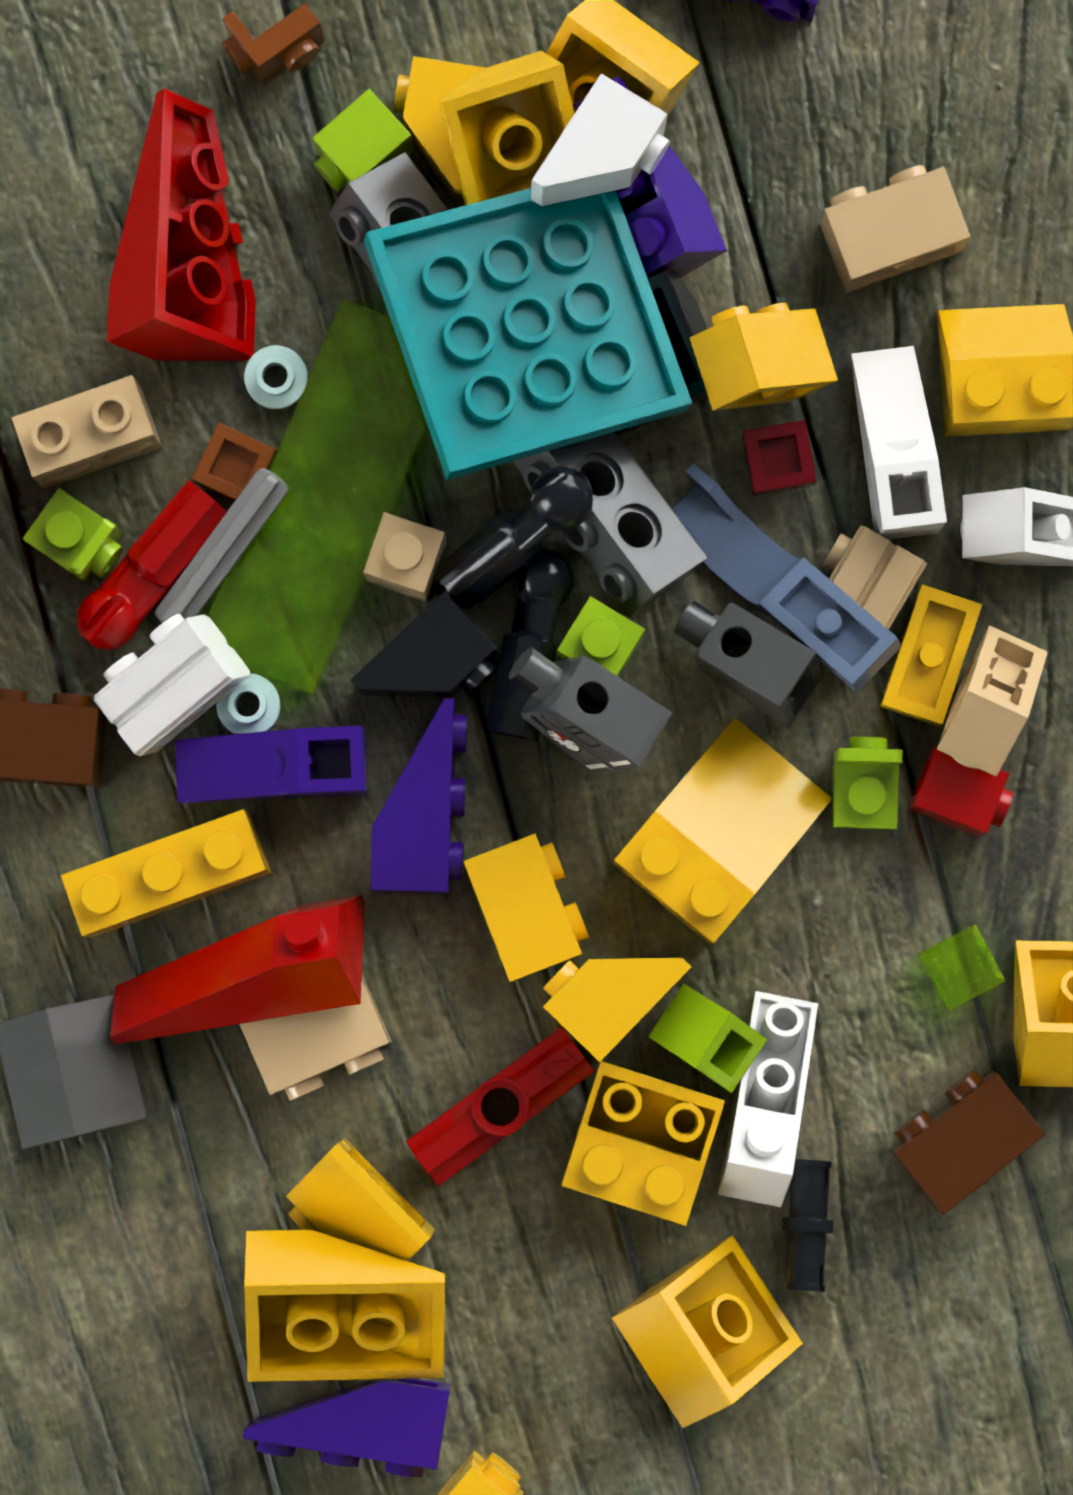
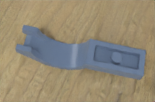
[672,463,902,693]

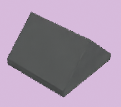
[0,995,148,1149]

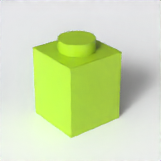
[312,88,414,192]
[556,596,645,677]
[648,983,768,1093]

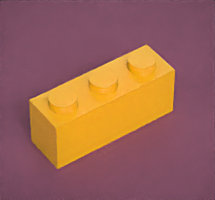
[61,809,272,938]

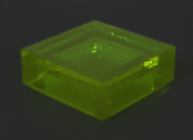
[917,924,1006,1011]

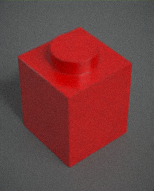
[908,745,1013,837]

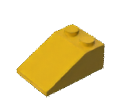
[613,718,833,945]
[244,1230,445,1382]

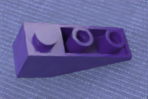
[573,77,727,279]
[371,699,467,894]
[175,725,369,804]
[243,1379,451,1477]

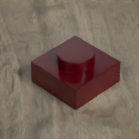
[742,420,817,496]

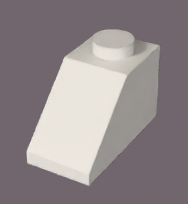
[531,73,670,206]
[960,487,1073,566]

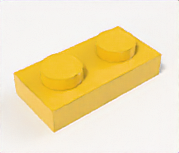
[879,584,983,727]

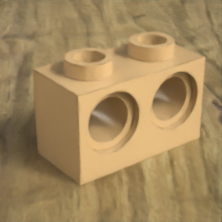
[11,375,163,489]
[937,625,1048,776]

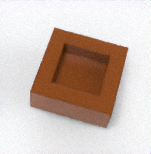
[192,423,278,501]

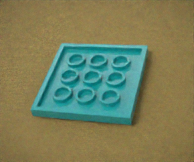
[363,188,692,480]

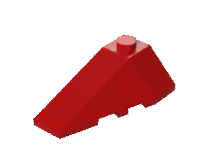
[107,88,256,361]

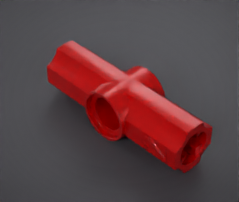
[406,1026,595,1187]

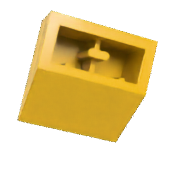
[561,1061,725,1226]

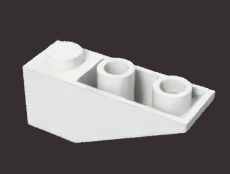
[850,346,947,539]
[718,991,818,1207]

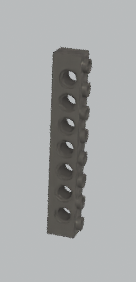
[328,152,707,618]

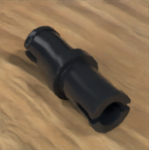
[782,1159,834,1292]

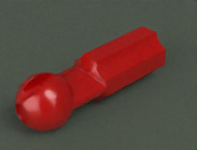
[76,480,227,651]

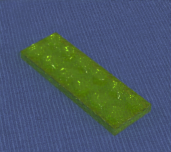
[208,298,428,696]

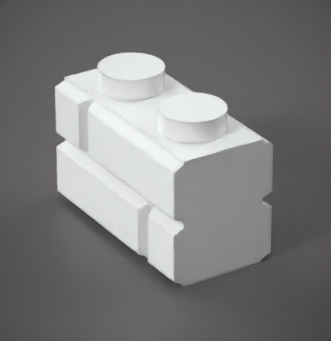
[94,614,251,757]

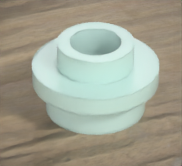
[244,345,308,410]
[216,673,281,734]

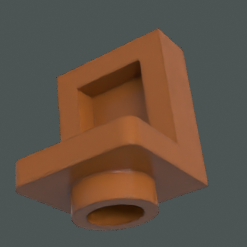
[222,3,324,84]

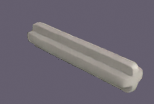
[155,468,289,623]

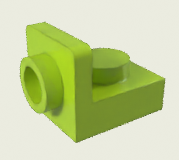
[22,488,124,585]
[831,737,903,830]

